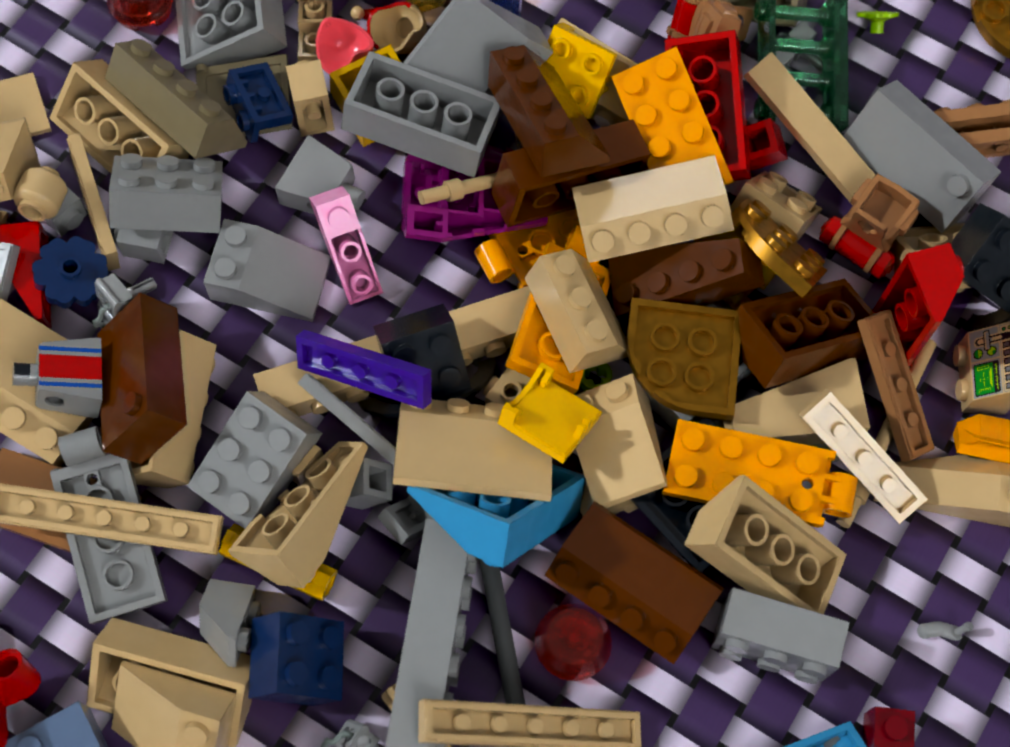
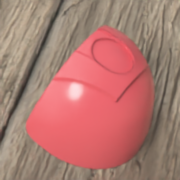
[316,17,374,75]

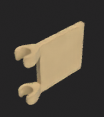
[0,72,52,137]

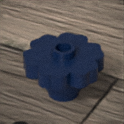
[32,236,109,309]

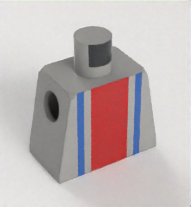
[12,338,102,418]

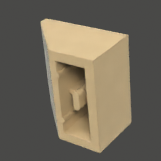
[730,171,822,242]

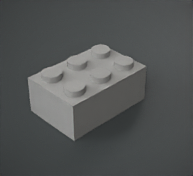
[109,153,223,233]
[187,391,323,529]
[710,587,850,684]

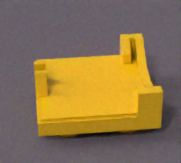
[547,22,618,119]
[497,362,602,464]

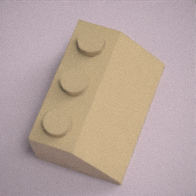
[524,249,628,374]

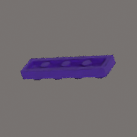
[296,330,432,409]

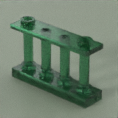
[753,0,849,133]

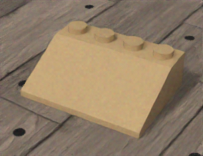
[0,298,94,467]
[393,398,552,502]

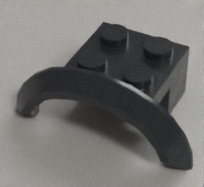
[950,203,1010,332]
[358,304,497,420]

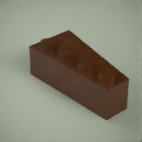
[608,238,765,323]

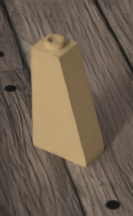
[721,358,870,445]

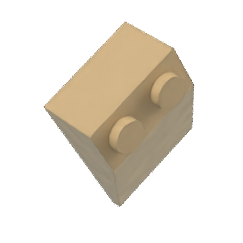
[575,373,668,508]
[111,660,237,747]

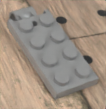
[50,426,168,624]

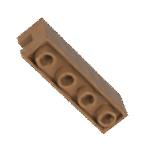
[933,99,1010,158]

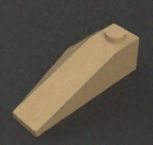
[228,441,368,588]
[873,454,1010,528]

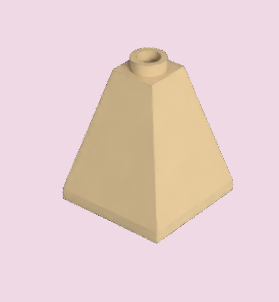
[0,117,41,202]

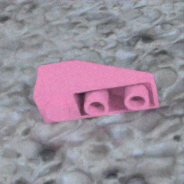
[309,186,383,305]

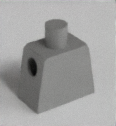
[275,135,366,215]

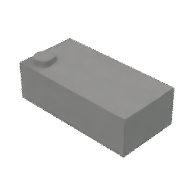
[341,51,501,178]
[843,80,1001,233]

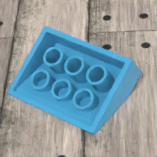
[407,464,585,568]

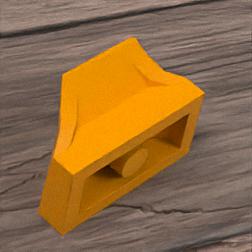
[953,414,1010,464]

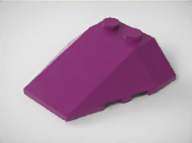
[401,144,548,242]

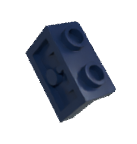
[223,62,294,143]

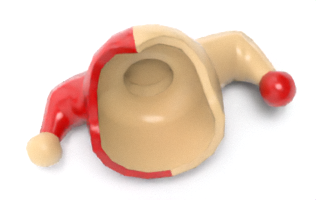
[350,1,427,55]

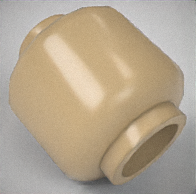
[13,166,68,222]

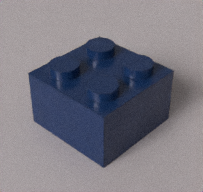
[248,611,344,706]

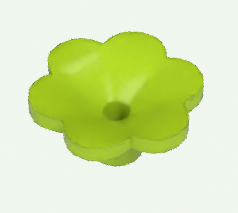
[857,11,899,34]

